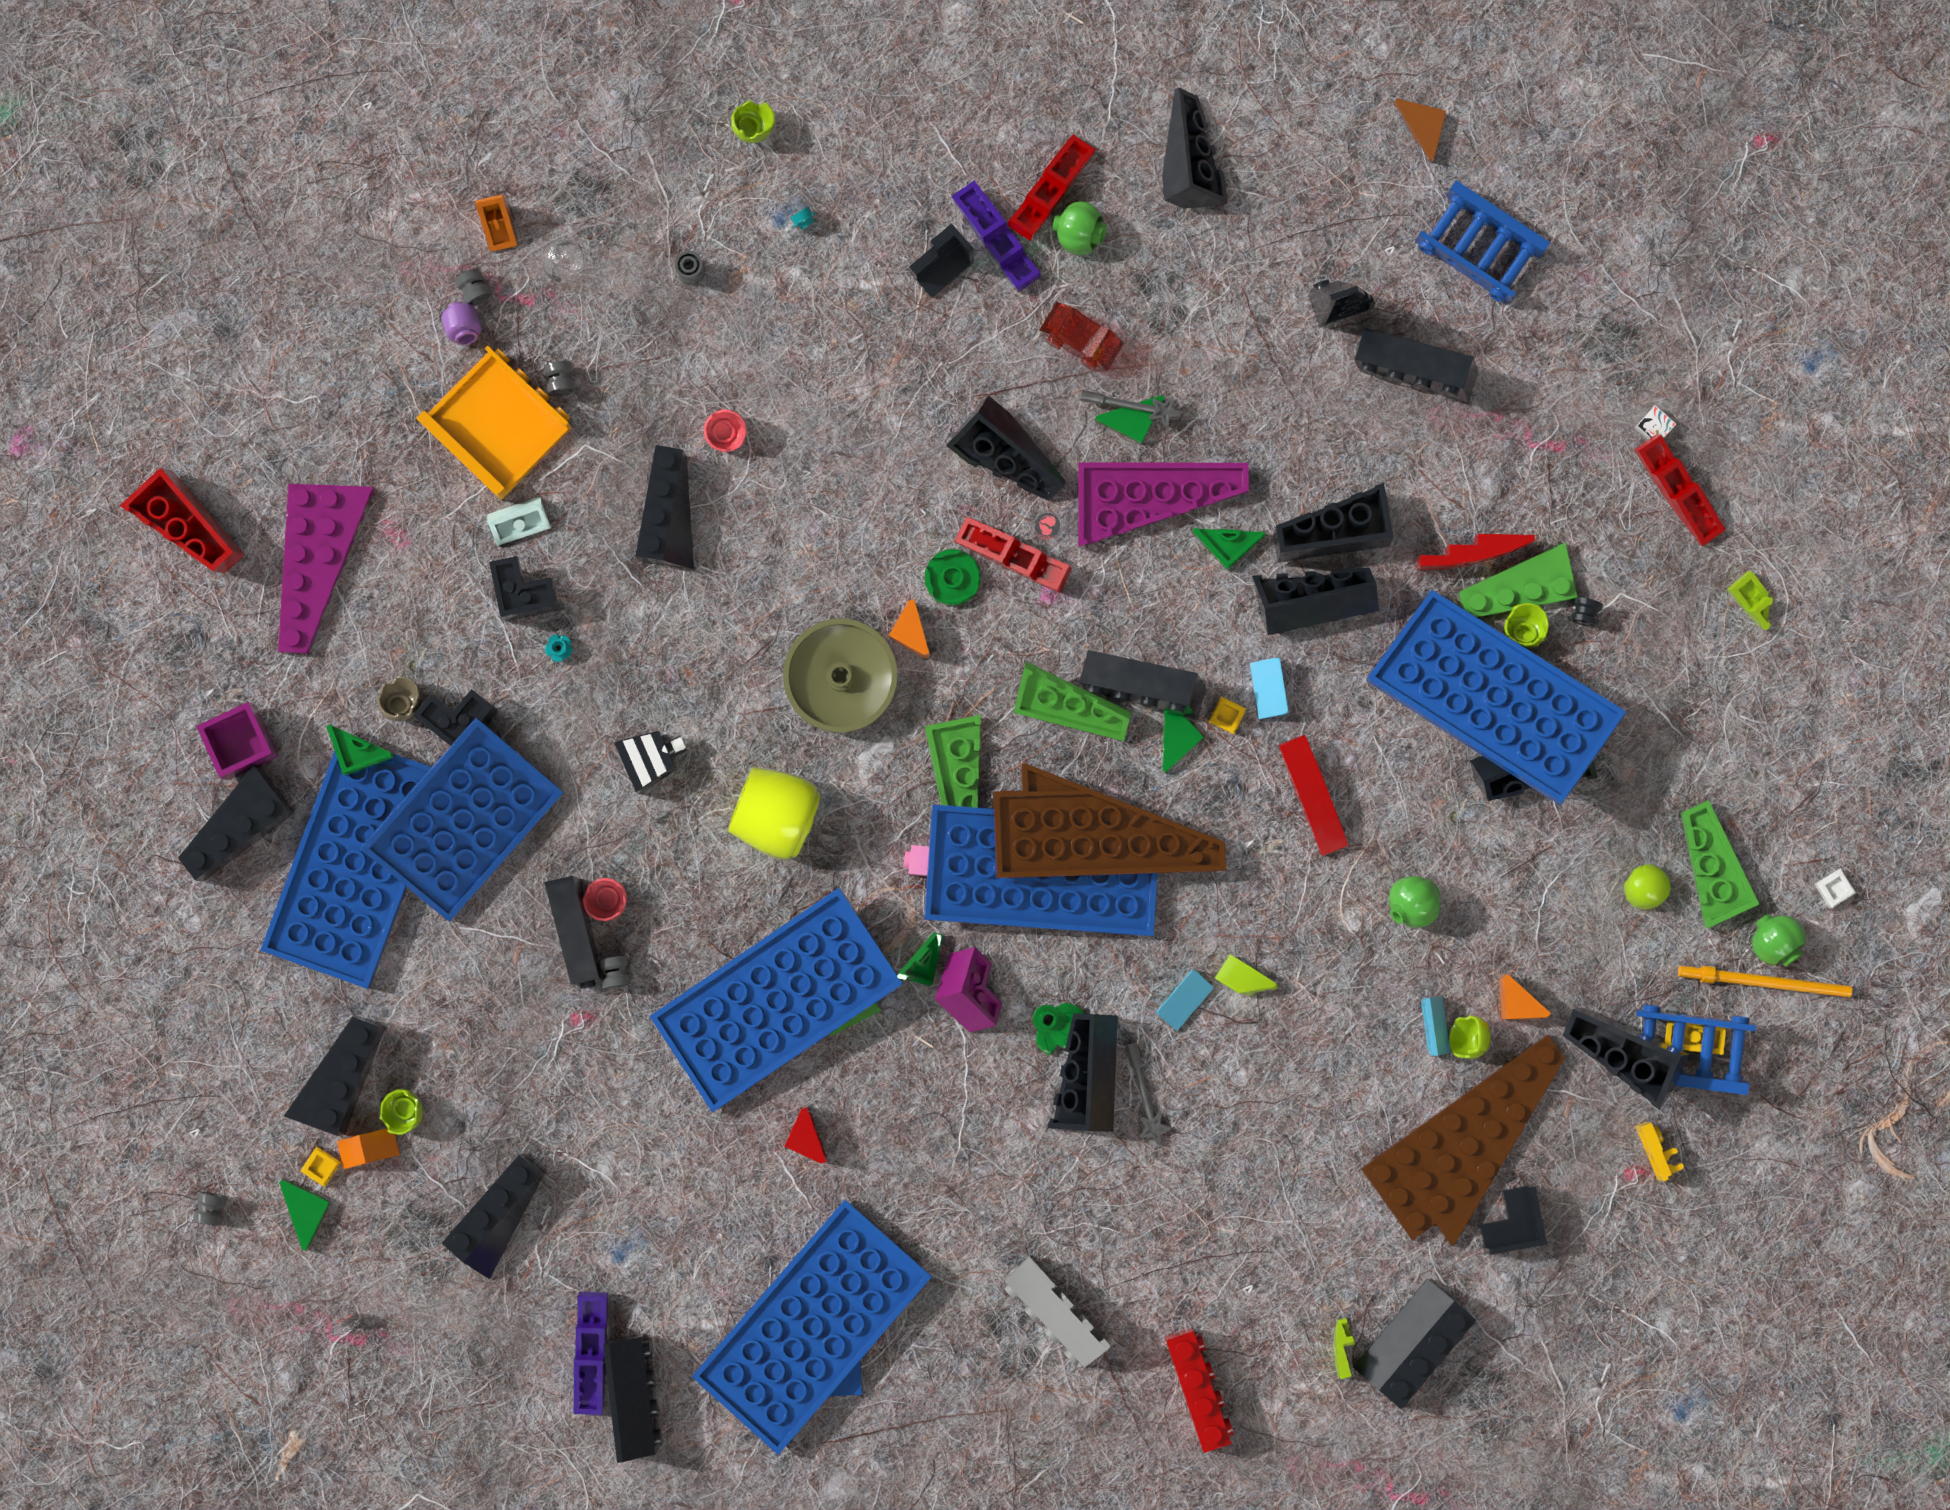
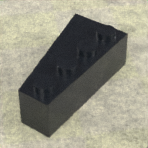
[178,765,295,882]

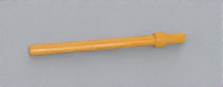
[1678,965,1852,998]

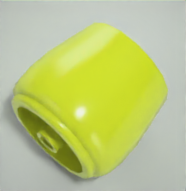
[727,767,821,860]

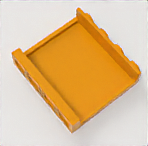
[416,346,572,500]

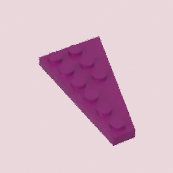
[1078,462,1249,548]
[278,483,375,654]

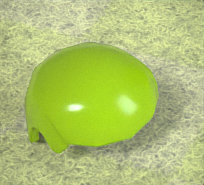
[731,100,775,143]
[1504,603,1549,649]
[1624,864,1671,911]
[1449,1015,1492,1059]
[380,1089,424,1135]

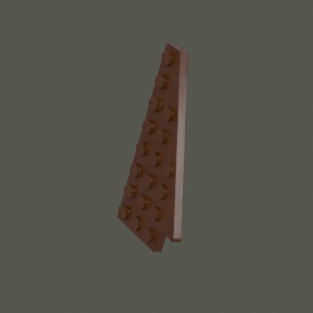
[993,763,1226,879]
[1360,1035,1565,1246]

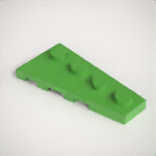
[1458,542,1577,618]
[1013,661,1131,741]
[925,715,981,808]
[1681,800,1759,929]

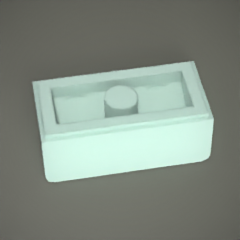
[487,497,551,546]

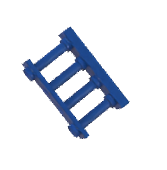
[1415,180,1551,304]
[1636,1004,1756,1095]

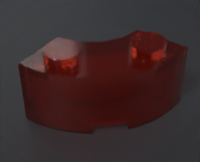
[1039,302,1124,371]

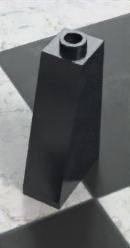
[544,876,603,989]

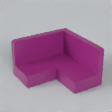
[935,947,1002,1032]

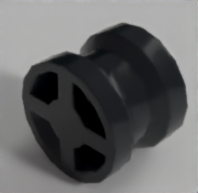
[1570,597,1603,627]

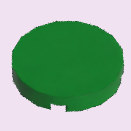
[925,549,980,606]

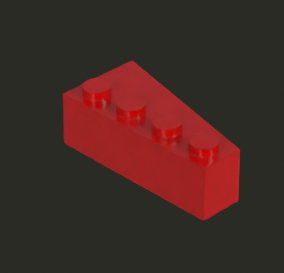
[119,467,245,574]

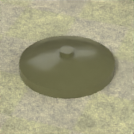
[783,618,898,733]

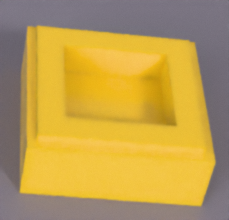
[1208,696,1246,735]
[301,1146,342,1187]

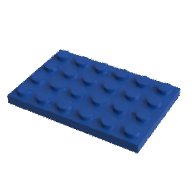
[361,718,564,922]

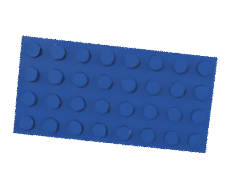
[1367,589,1626,806]
[260,750,431,989]
[924,804,1158,936]
[649,887,904,1113]
[691,1199,932,1455]

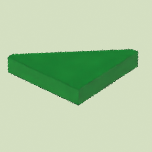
[1095,395,1165,444]
[1192,528,1266,570]
[1162,710,1204,773]
[326,725,395,776]
[897,932,944,987]
[279,1179,331,1251]

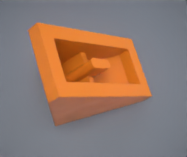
[475,194,517,252]
[889,599,930,658]
[1499,974,1551,1019]
[337,1128,401,1169]

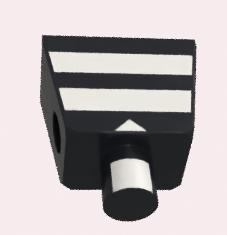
[614,731,688,794]

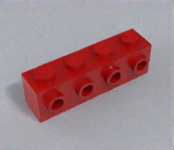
[1164,1328,1234,1453]

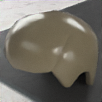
[377,676,421,722]

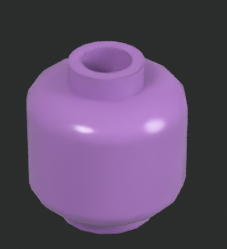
[441,301,482,345]

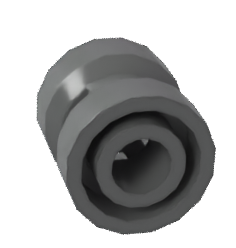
[675,251,705,285]
[455,268,492,306]
[544,361,576,396]
[599,955,631,988]
[192,1191,227,1226]

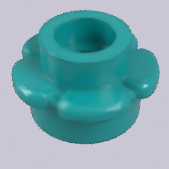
[790,206,816,230]
[545,634,573,662]

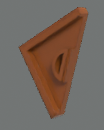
[1394,98,1446,163]

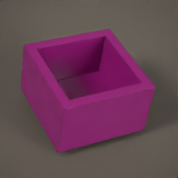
[196,702,279,781]

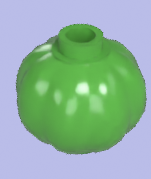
[1053,201,1107,256]
[1389,876,1441,928]
[1752,914,1806,967]

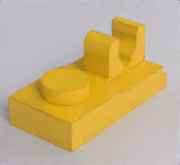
[1664,1020,1726,1055]
[1635,1122,1684,1181]

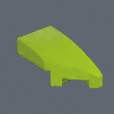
[1727,571,1773,630]
[1215,954,1279,997]
[1333,1318,1355,1379]

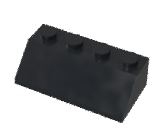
[1353,1279,1476,1409]
[603,1334,663,1463]

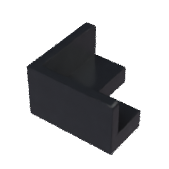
[909,223,974,298]
[489,556,561,622]
[413,689,498,746]
[1479,1185,1547,1255]

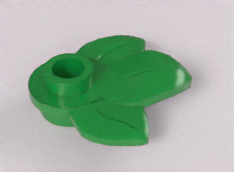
[1032,1003,1085,1055]

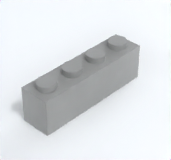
[1004,1255,1111,1368]

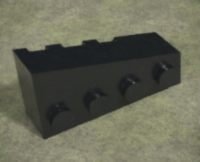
[1354,328,1478,404]
[1273,483,1394,562]
[1079,650,1206,720]
[284,1017,386,1136]

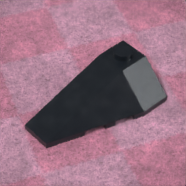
[1162,87,1227,209]
[1308,280,1376,327]
[946,395,1066,501]

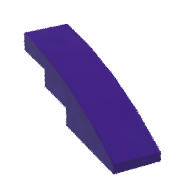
[951,180,1041,293]
[573,1291,608,1415]

